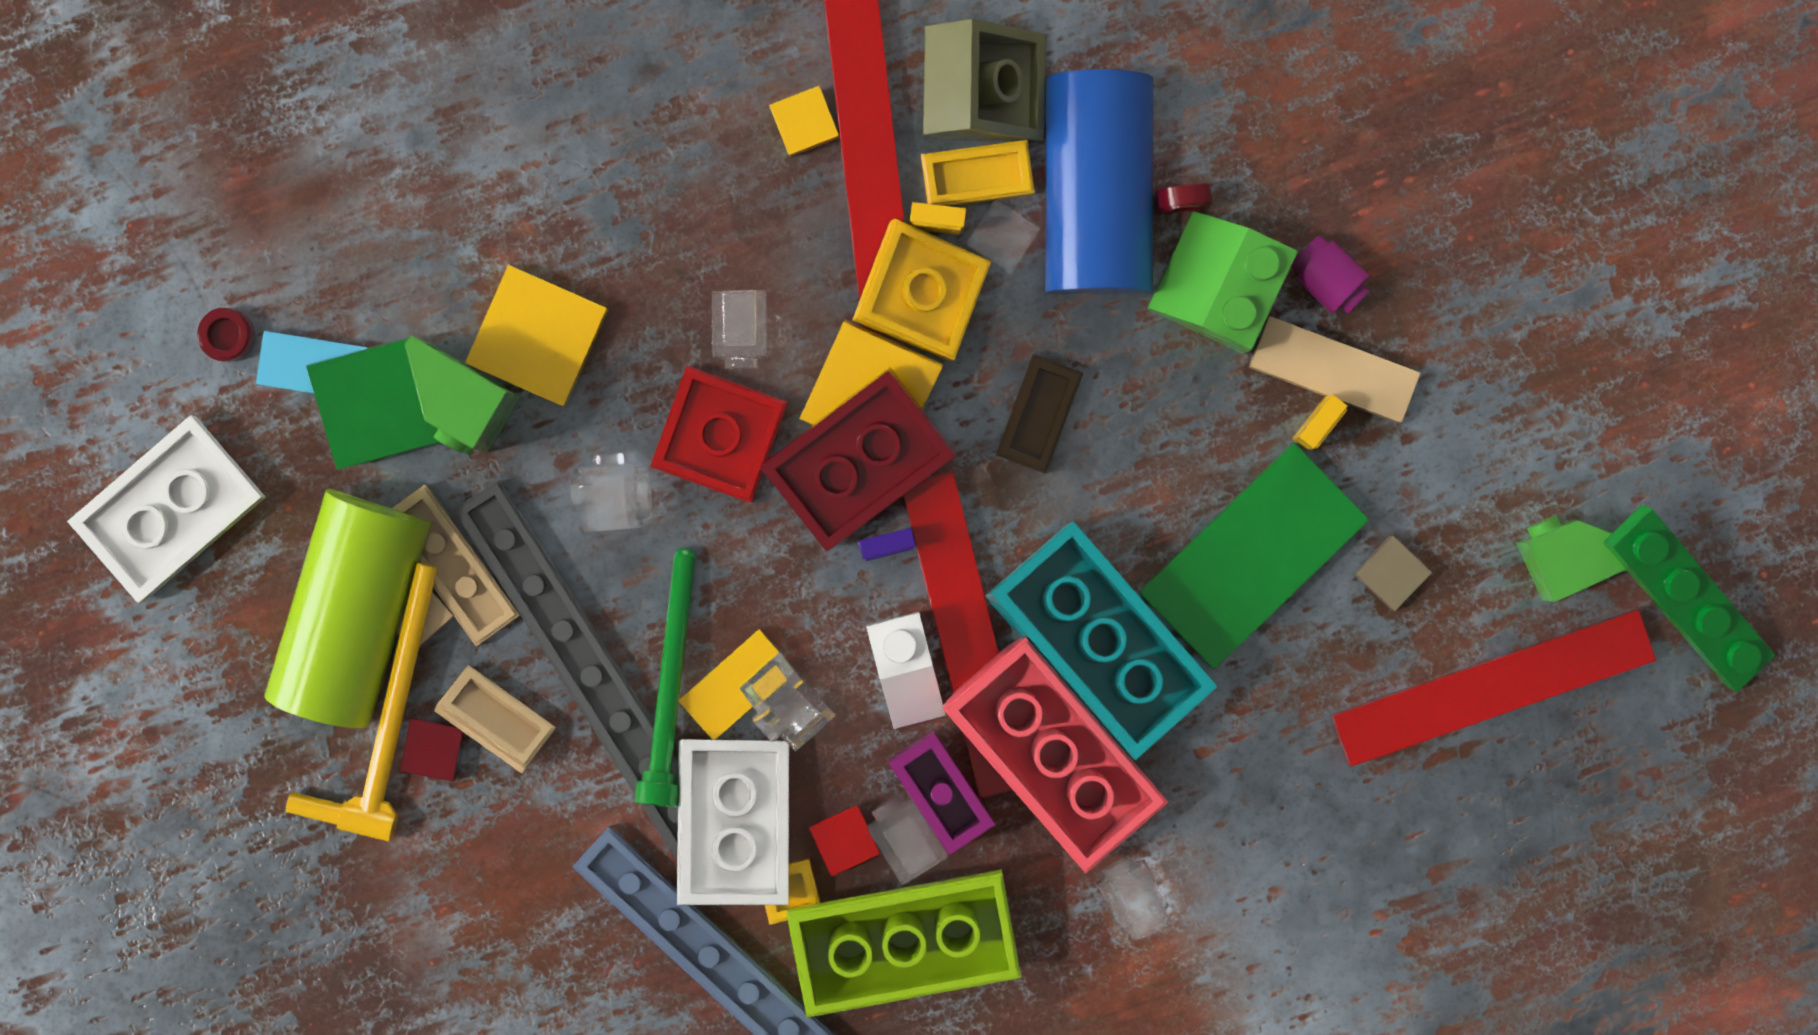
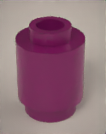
[1291,235,1370,315]

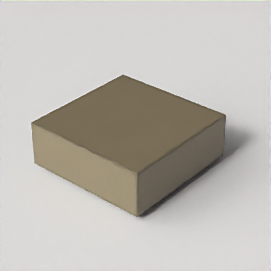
[1353,535,1432,611]

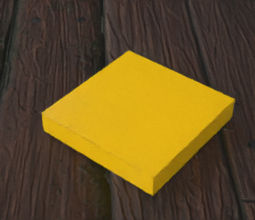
[852,219,992,362]
[465,265,609,408]
[800,319,943,425]

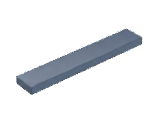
[572,825,838,1035]

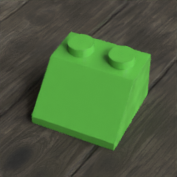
[1147,211,1298,354]
[405,335,521,456]

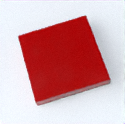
[650,366,788,503]

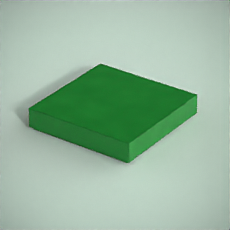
[306,337,439,470]

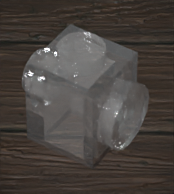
[571,453,653,532]

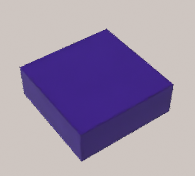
[858,528,915,561]

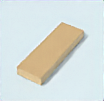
[1248,316,1420,424]
[392,484,521,647]

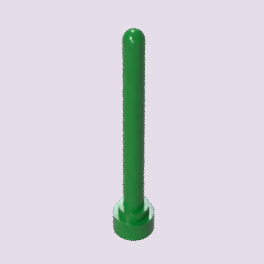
[634,548,695,808]

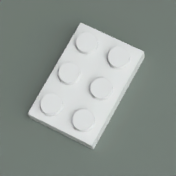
[67,415,266,603]
[677,739,789,905]

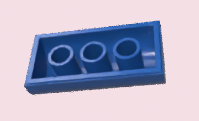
[1045,69,1153,294]

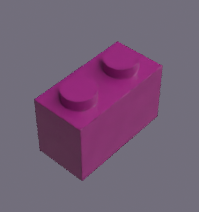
[888,729,995,855]

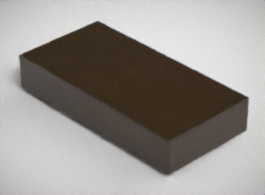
[995,354,1083,474]

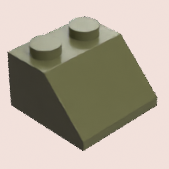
[923,19,1046,142]

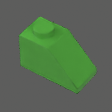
[1516,515,1626,602]

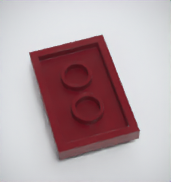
[760,367,956,552]

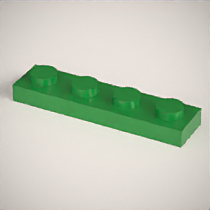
[1603,504,1775,693]

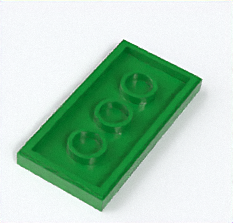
[1138,443,1369,670]

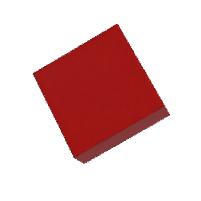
[809,804,880,877]

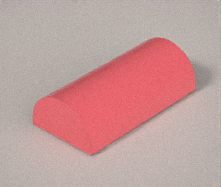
[943,636,1169,873]

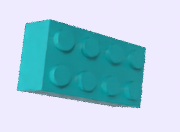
[985,521,1218,759]

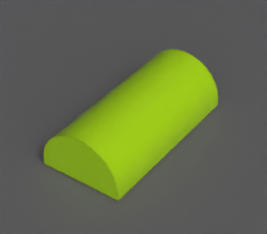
[264,489,431,728]
[786,869,1021,1018]

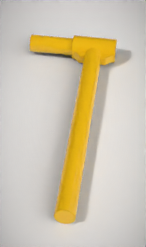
[286,562,438,842]

